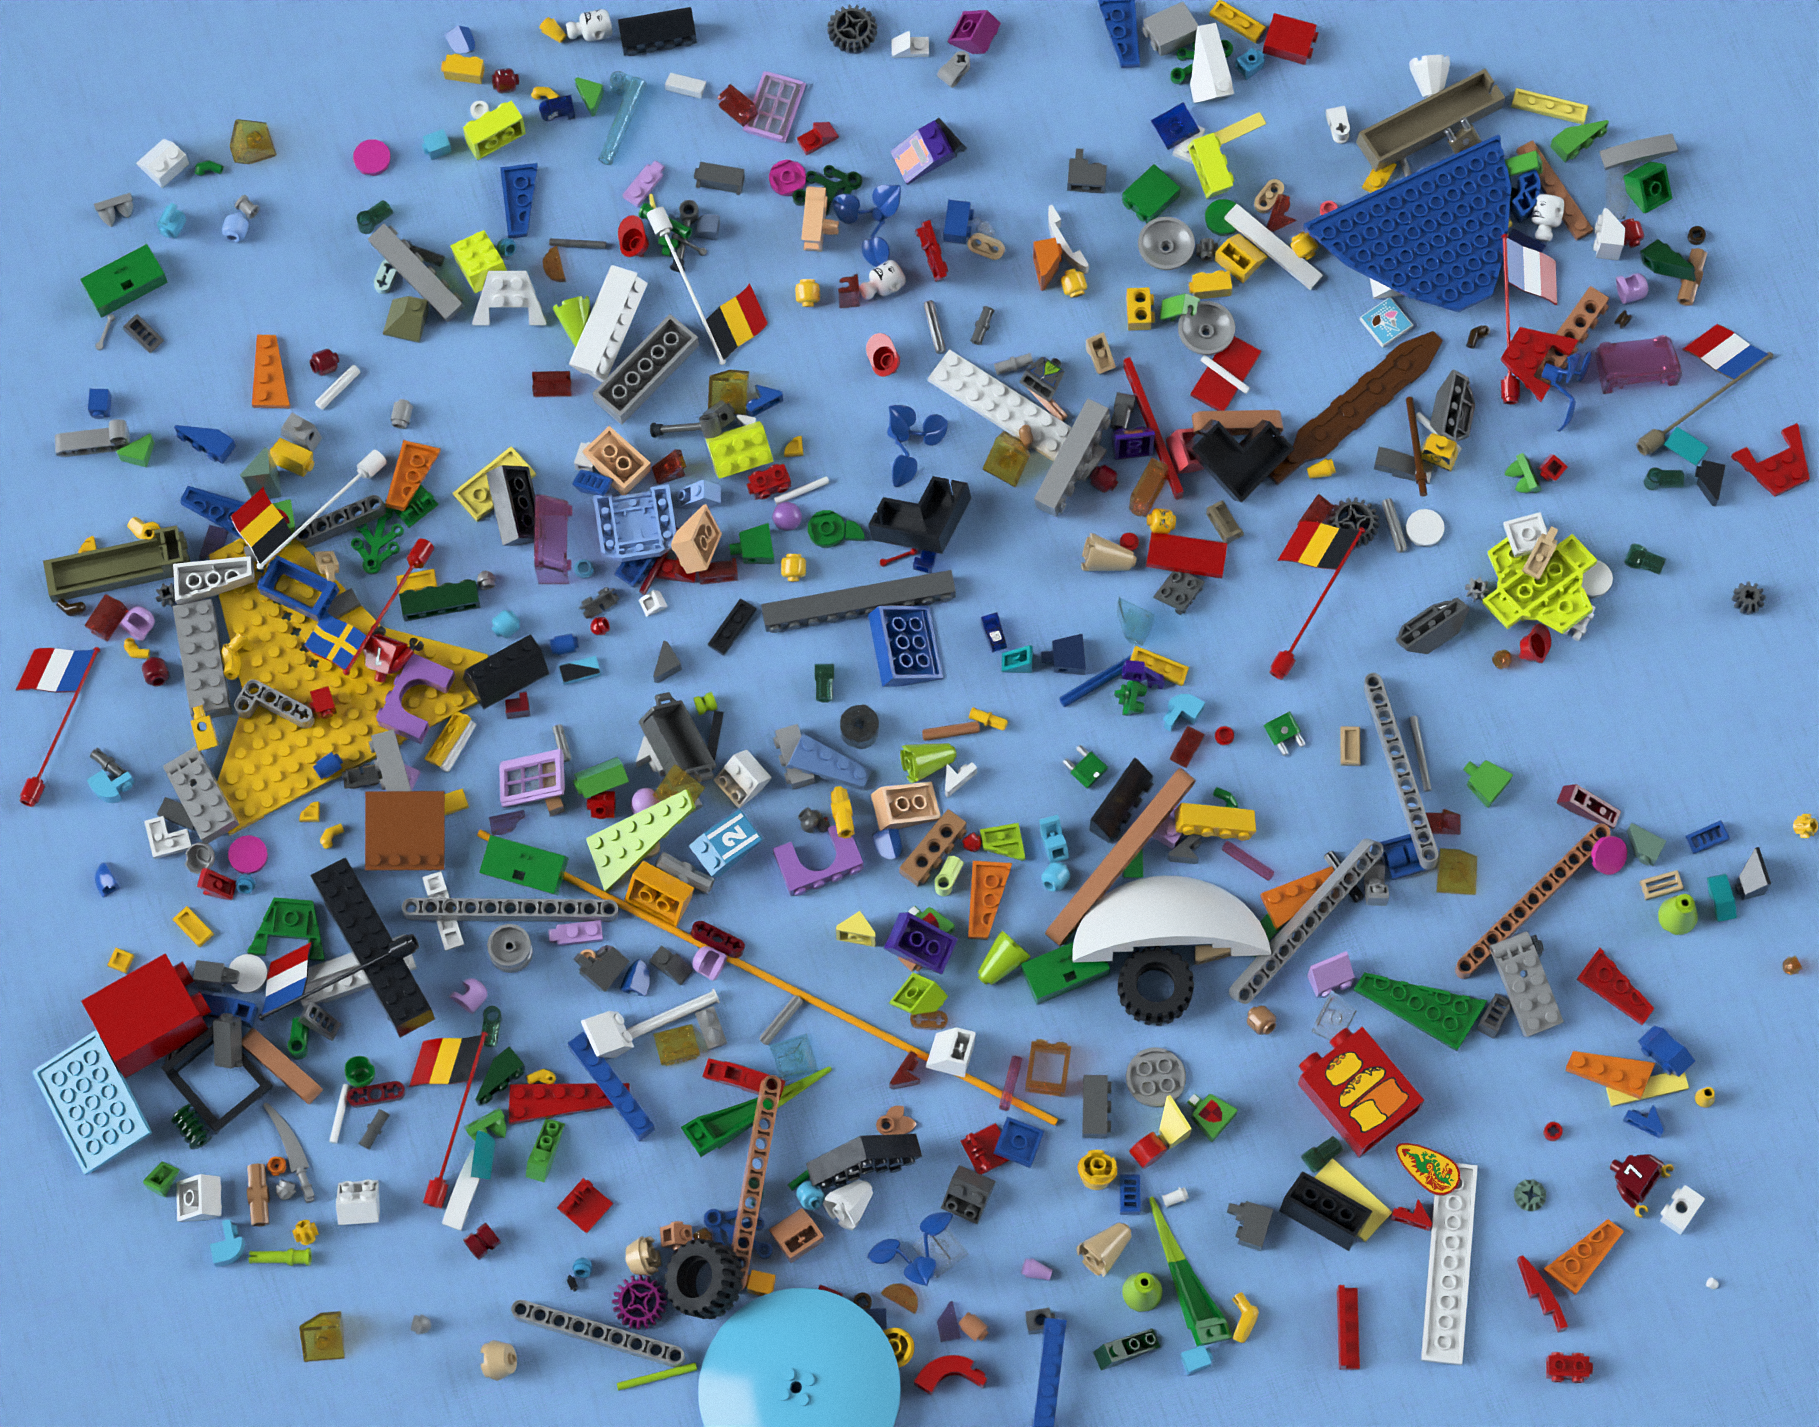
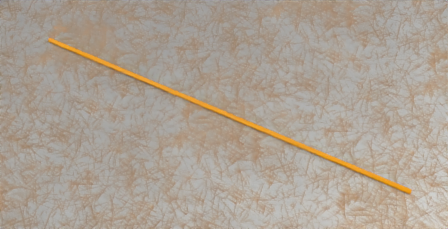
[477,829,1058,1126]

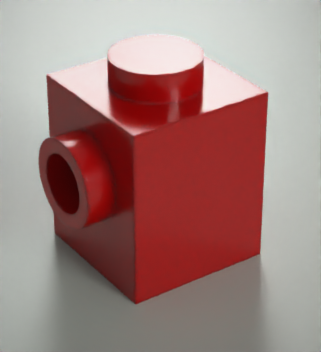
[1538,454,1568,481]
[309,686,337,719]

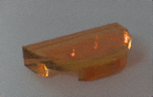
[543,246,566,282]
[881,1283,918,1314]

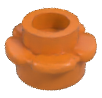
[267,1156,287,1176]

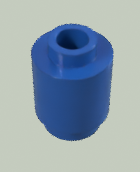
[550,633,579,656]
[313,752,343,779]

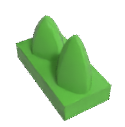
[1505,453,1542,493]
[464,1108,506,1141]

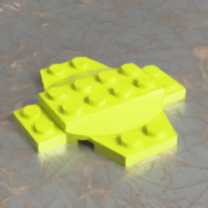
[1483,534,1597,634]

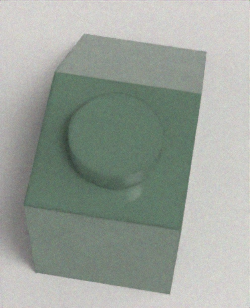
[1627,823,1666,866]

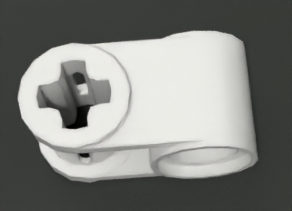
[1326,106,1350,144]

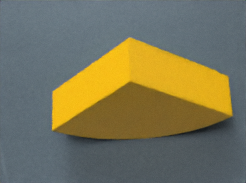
[784,436,803,457]
[78,536,97,553]
[299,801,320,822]

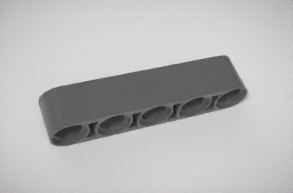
[295,495,387,548]

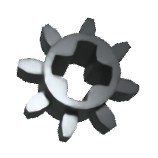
[1196,238,1219,261]
[156,583,176,607]

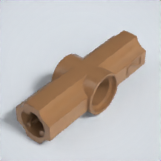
[1677,248,1707,306]
[247,1163,270,1227]

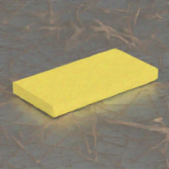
[452,446,536,522]
[1314,1158,1392,1242]

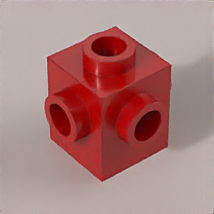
[587,791,616,819]

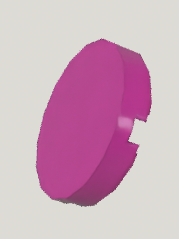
[353,139,391,176]
[769,159,806,196]
[228,835,268,874]
[1591,835,1627,875]

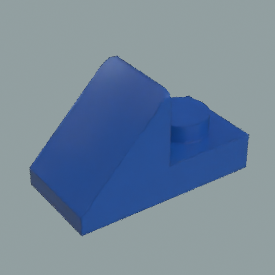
[746,385,783,417]
[1623,1105,1664,1138]

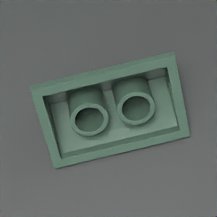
[240,447,281,499]

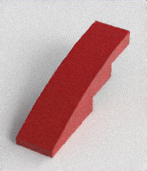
[1517,1255,1568,1333]

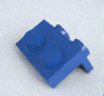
[614,557,656,587]

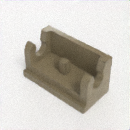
[1206,500,1244,544]

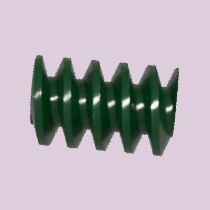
[171,1104,213,1150]

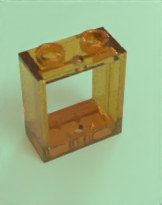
[1129,458,1169,517]
[1025,1039,1071,1097]

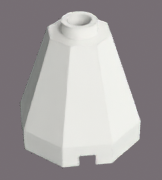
[1409,54,1450,98]
[823,1179,873,1230]

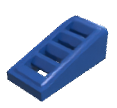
[572,469,613,496]
[1685,820,1730,854]
[1120,1174,1141,1215]

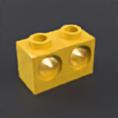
[1126,287,1155,331]

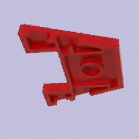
[915,220,948,282]
[1500,327,1578,402]
[1731,423,1810,497]

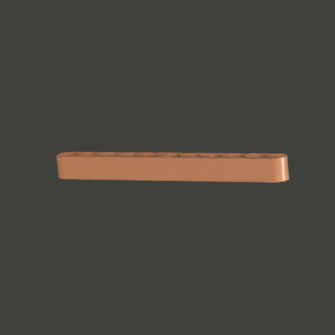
[1045,768,1196,946]
[1455,823,1610,979]
[731,1075,781,1291]

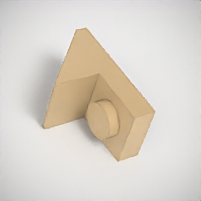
[1086,332,1116,374]

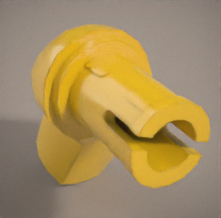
[127,517,161,539]
[220,631,248,680]
[1232,1292,1259,1343]

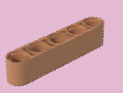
[1191,410,1284,435]
[242,1027,323,1105]

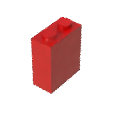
[1263,13,1319,65]

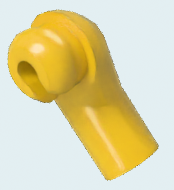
[531,86,560,103]
[124,638,150,659]
[320,823,344,849]
[526,1069,556,1084]

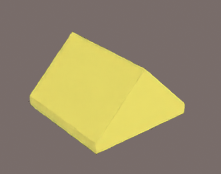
[836,911,876,947]

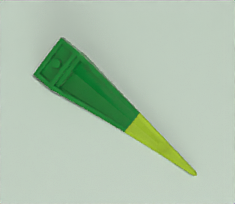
[681,1067,832,1157]
[1149,1196,1232,1347]

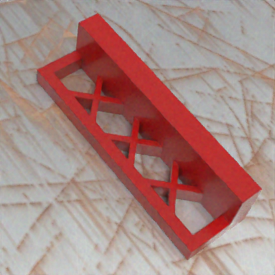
[1337,1285,1360,1370]

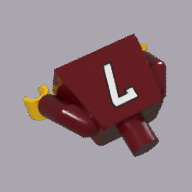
[1610,1154,1674,1218]

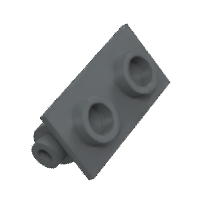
[578,587,619,619]
[342,764,383,789]

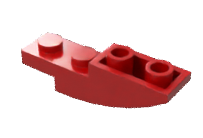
[702,1058,786,1100]

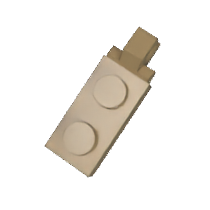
[1522,526,1558,580]
[314,551,339,581]

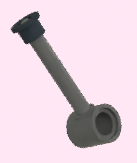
[670,200,699,272]
[650,413,722,438]

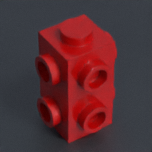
[746,464,791,500]
[1546,1352,1593,1383]

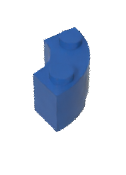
[1510,169,1541,224]
[1638,1025,1695,1077]

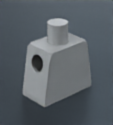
[281,413,322,452]

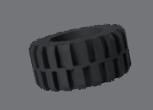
[1117,946,1194,1026]
[664,1239,744,1319]

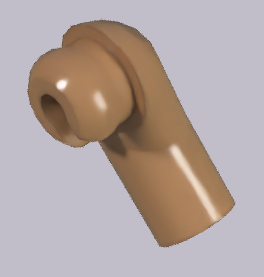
[1019,425,1033,454]

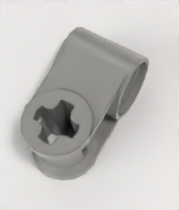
[937,51,970,88]

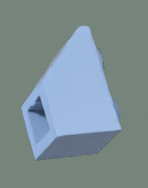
[677,480,721,509]

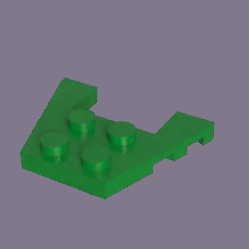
[247,897,325,961]

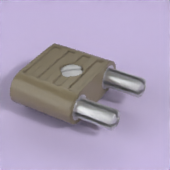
[1445,117,1482,154]

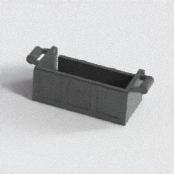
[638,692,717,788]

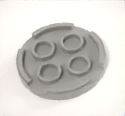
[1126,1047,1186,1107]

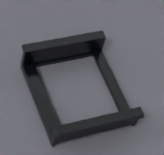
[161,1025,273,1135]

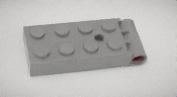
[163,746,240,844]
[1490,931,1564,1037]

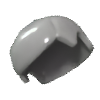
[185,842,215,874]

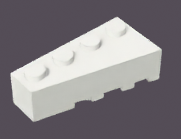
[173,556,255,605]

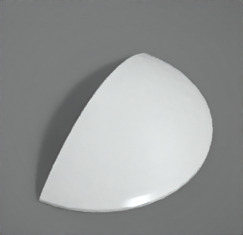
[1073,876,1271,962]

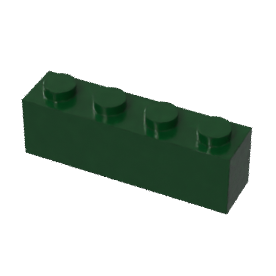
[399,579,481,622]

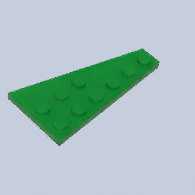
[1354,972,1488,1051]

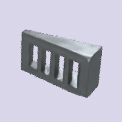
[123,314,164,354]
[1477,993,1512,1039]
[298,1001,341,1041]

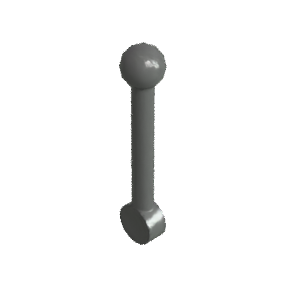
[672,233,707,256]

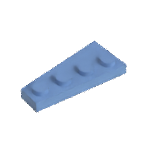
[786,733,871,790]

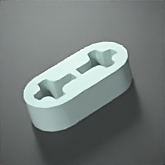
[374,259,398,294]

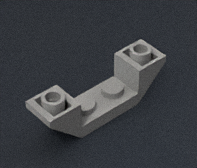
[1364,856,1389,906]

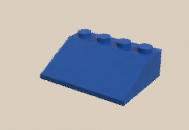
[868,606,943,687]

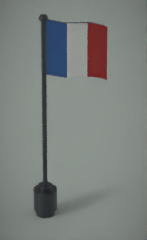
[258,934,419,1021]

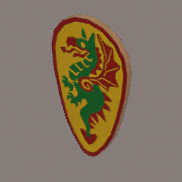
[1395,1143,1460,1196]

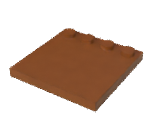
[365,791,445,871]

